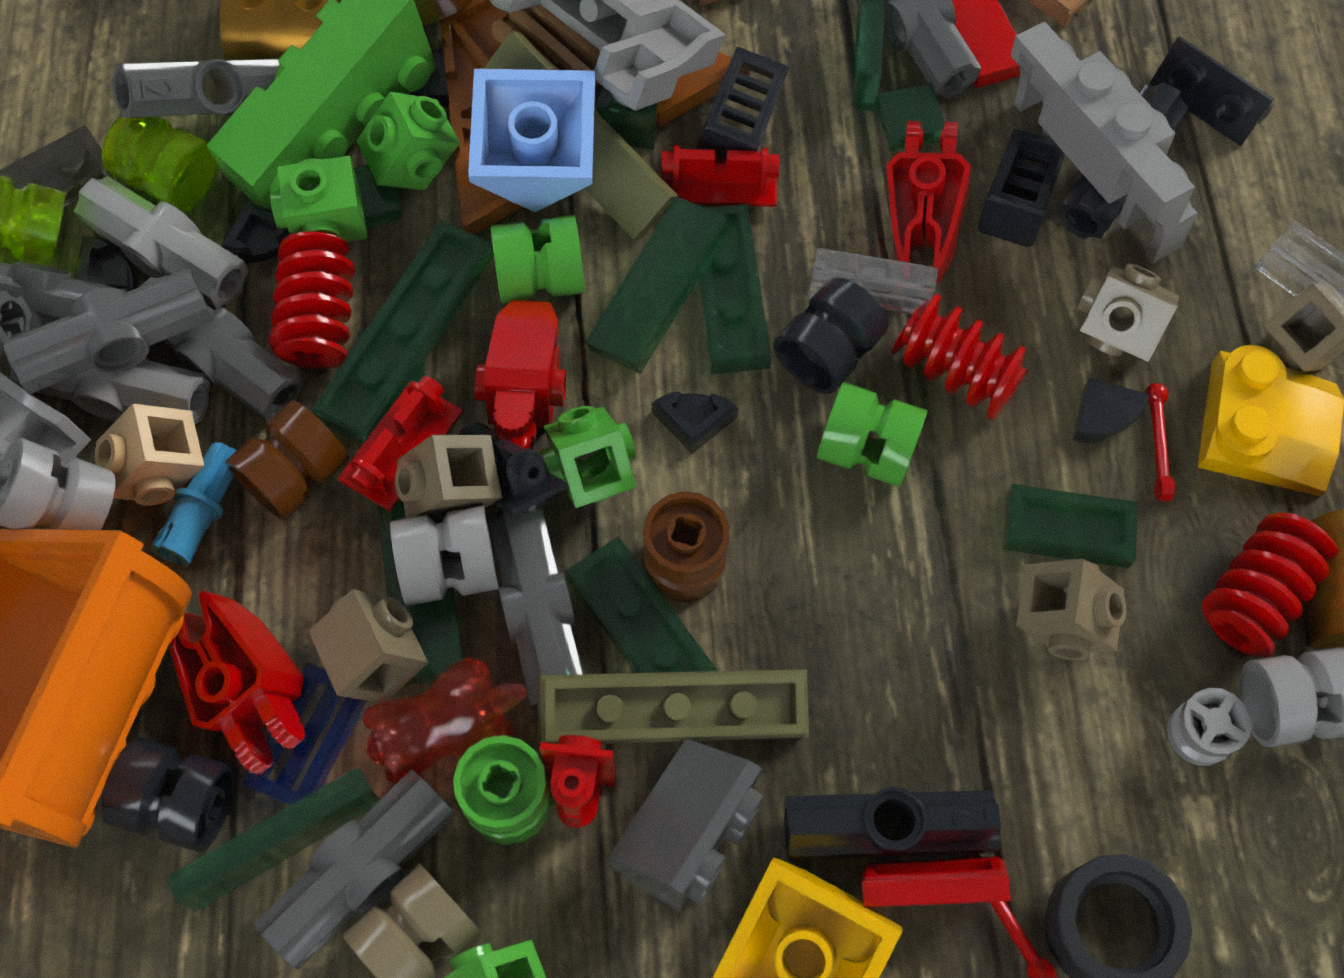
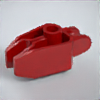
[886,121,971,283]
[474,300,567,450]
[170,590,306,775]

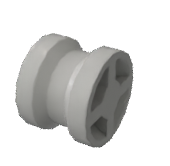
[1167,688,1252,766]

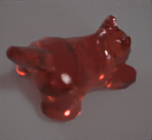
[362,658,527,785]

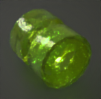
[101,115,219,212]
[0,175,65,266]

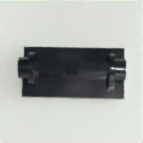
[1149,36,1274,146]
[458,422,568,516]

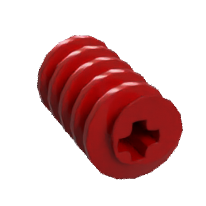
[269,232,355,370]
[890,293,1029,421]
[1202,512,1339,659]

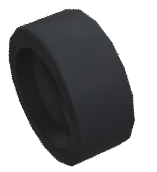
[1044,854,1193,978]

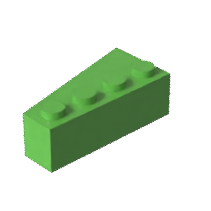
[206,0,437,211]

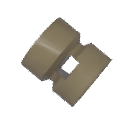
[343,863,482,978]

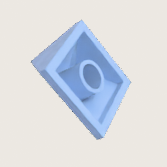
[468,69,595,212]

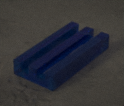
[242,662,367,815]

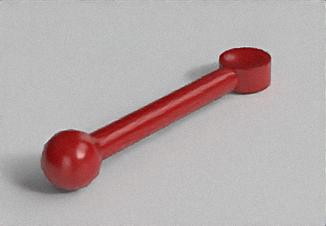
[1144,383,1175,502]
[965,854,1058,978]

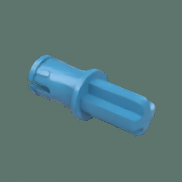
[150,442,236,567]

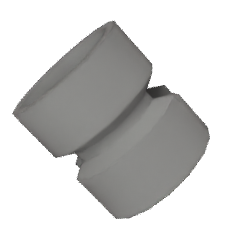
[0,437,115,530]
[390,504,499,606]
[1239,647,1344,747]

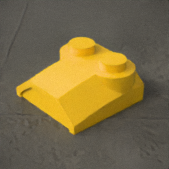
[1197,345,1344,497]
[712,857,902,978]

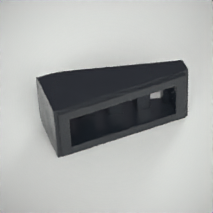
[697,46,790,159]
[978,129,1066,247]

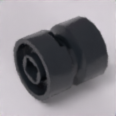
[773,277,889,394]
[101,737,236,853]

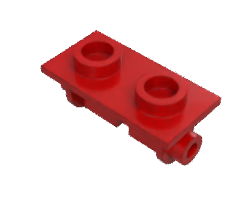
[661,145,780,207]
[337,376,464,512]
[540,735,616,828]

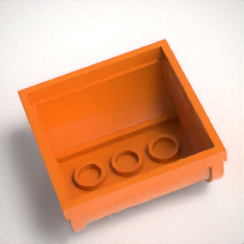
[0,529,192,848]

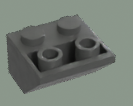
[609,738,764,914]

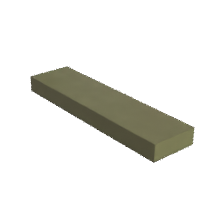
[483,31,678,240]
[537,670,809,745]

